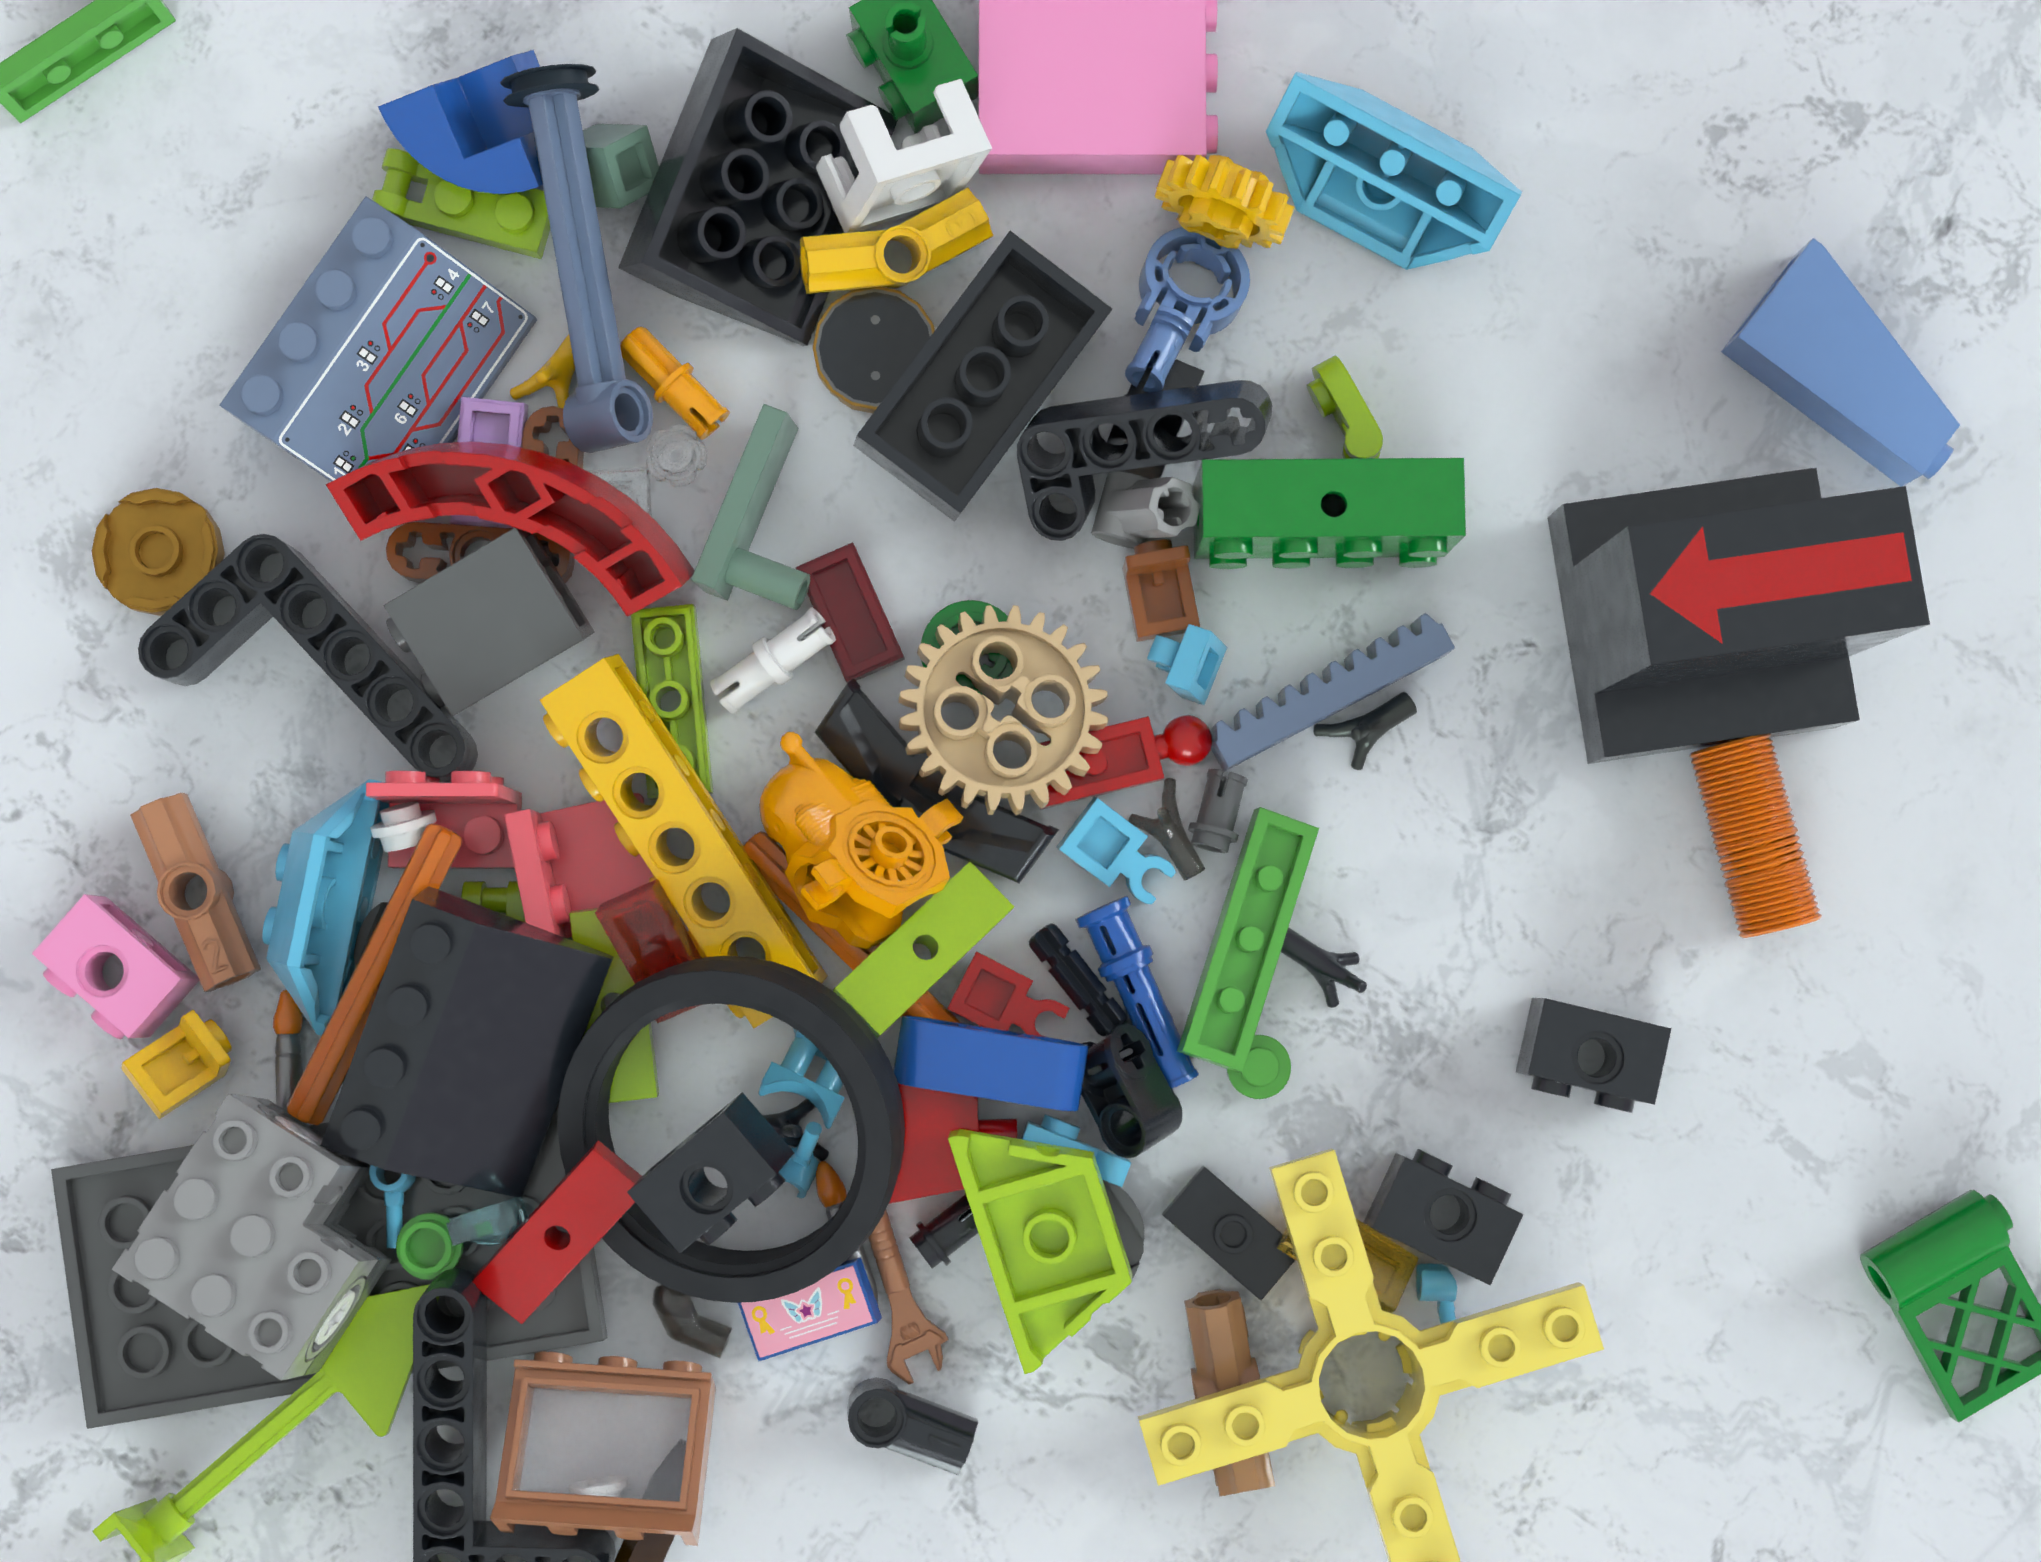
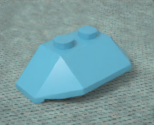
[1266,72,1522,270]
[262,779,389,1036]

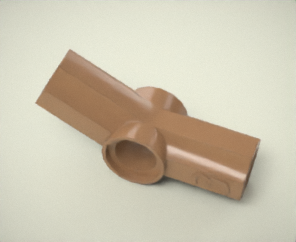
[1184,1289,1275,1497]

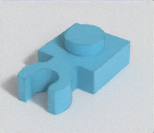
[1056,797,1176,905]
[1021,1114,1131,1187]

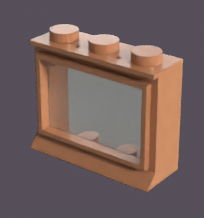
[490,1352,716,1546]

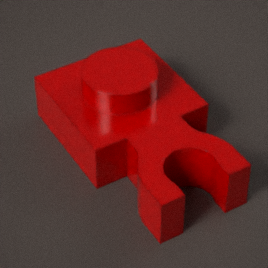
[947,951,1070,1037]

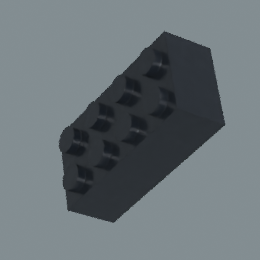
[853,231,1112,522]

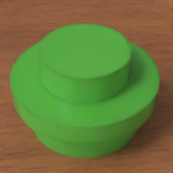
[1226,1035,1291,1099]
[396,1213,464,1280]

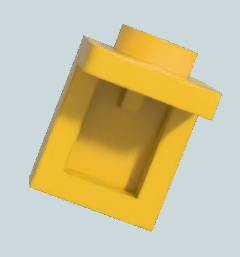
[121,1010,232,1120]

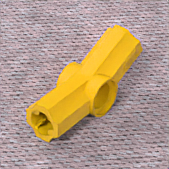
[800,187,994,294]

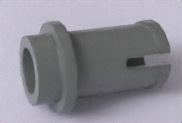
[1188,769,1248,853]

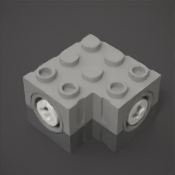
[112,1093,392,1381]

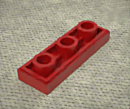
[472,1140,642,1324]

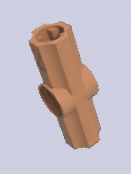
[130,793,261,992]

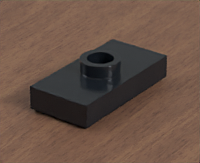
[1162,1165,1297,1301]

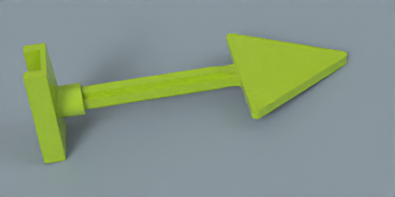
[92,1284,439,1562]

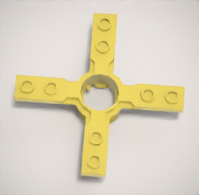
[1137,1148,1604,1562]

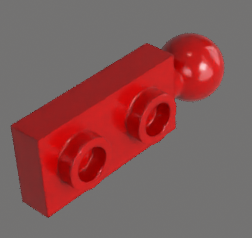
[1039,715,1212,810]

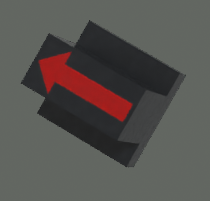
[1547,468,1930,764]

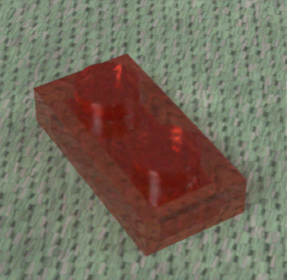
[595,879,702,1024]

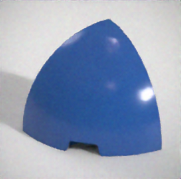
[378,49,543,194]

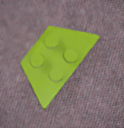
[948,1129,1133,1375]

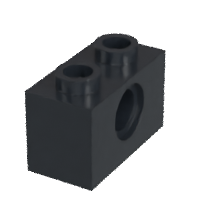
[1516,998,1672,1113]
[627,1092,794,1254]
[1364,1149,1524,1286]

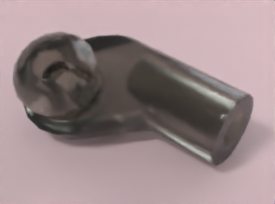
[652,1285,733,1359]

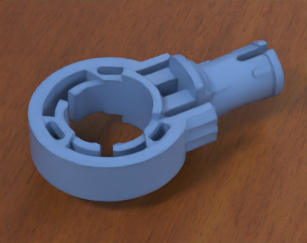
[1125,227,1250,393]

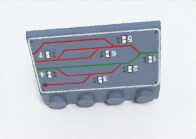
[219,196,537,482]

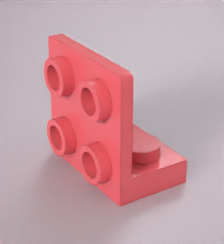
[366,771,522,869]
[504,793,667,938]

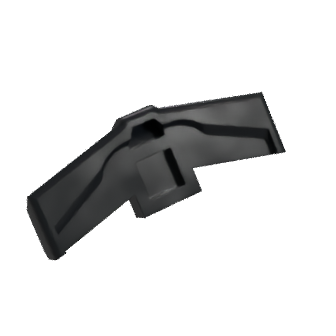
[814,678,1059,884]

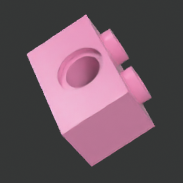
[32,894,200,1039]

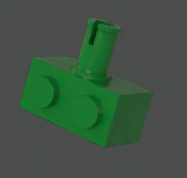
[846,0,979,134]

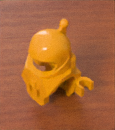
[759,732,963,949]

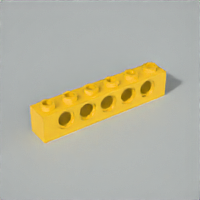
[540,654,828,1029]

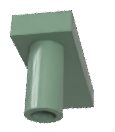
[691,404,810,610]

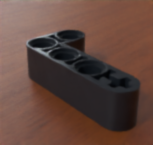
[1017,380,1272,541]

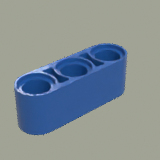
[893,1016,1089,1111]

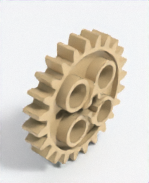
[898,605,1108,815]

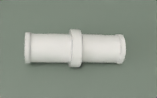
[710,607,836,714]

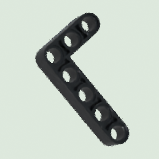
[138,534,478,782]
[413,1268,616,1562]

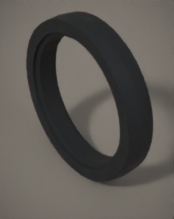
[558,956,905,1303]

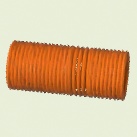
[1689,734,1822,938]

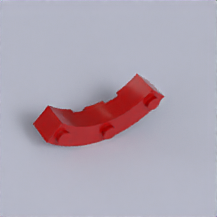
[325,442,695,617]

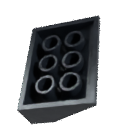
[618,28,898,346]
[320,886,614,1198]

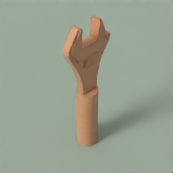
[868,1210,949,1385]

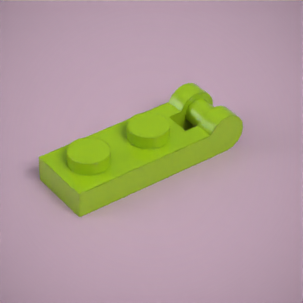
[372,148,550,260]

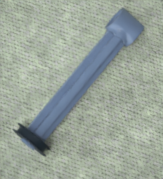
[500,64,653,453]

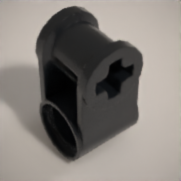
[1081,1024,1182,1158]

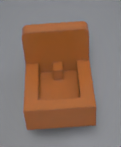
[1122,539,1200,642]

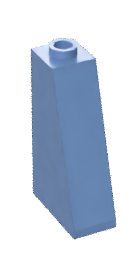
[1721,238,1960,487]

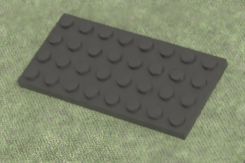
[51,1100,608,1429]

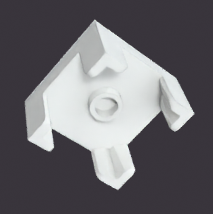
[816,79,992,233]

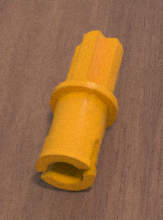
[620,326,730,440]

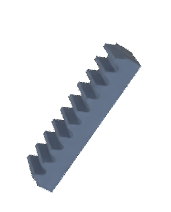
[1211,613,1455,772]

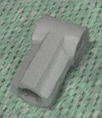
[1091,471,1200,549]

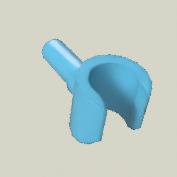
[779,1122,822,1199]
[369,1165,416,1248]
[1416,1264,1457,1324]

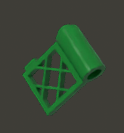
[1860,1190,2041,1423]

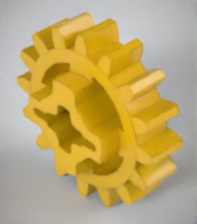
[1155,155,1294,249]

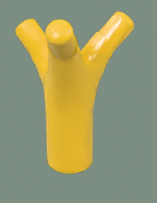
[510,334,575,408]

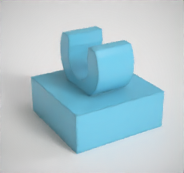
[1147,624,1227,705]

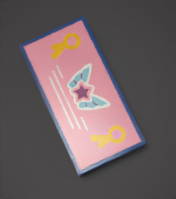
[738,1257,882,1362]

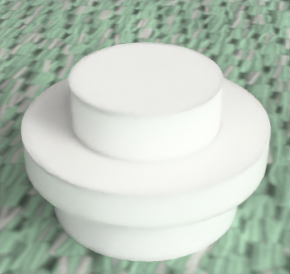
[370,801,437,852]

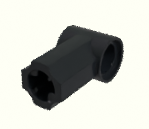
[847,1377,978,1475]

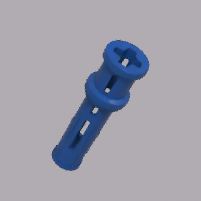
[1075,895,1199,1089]

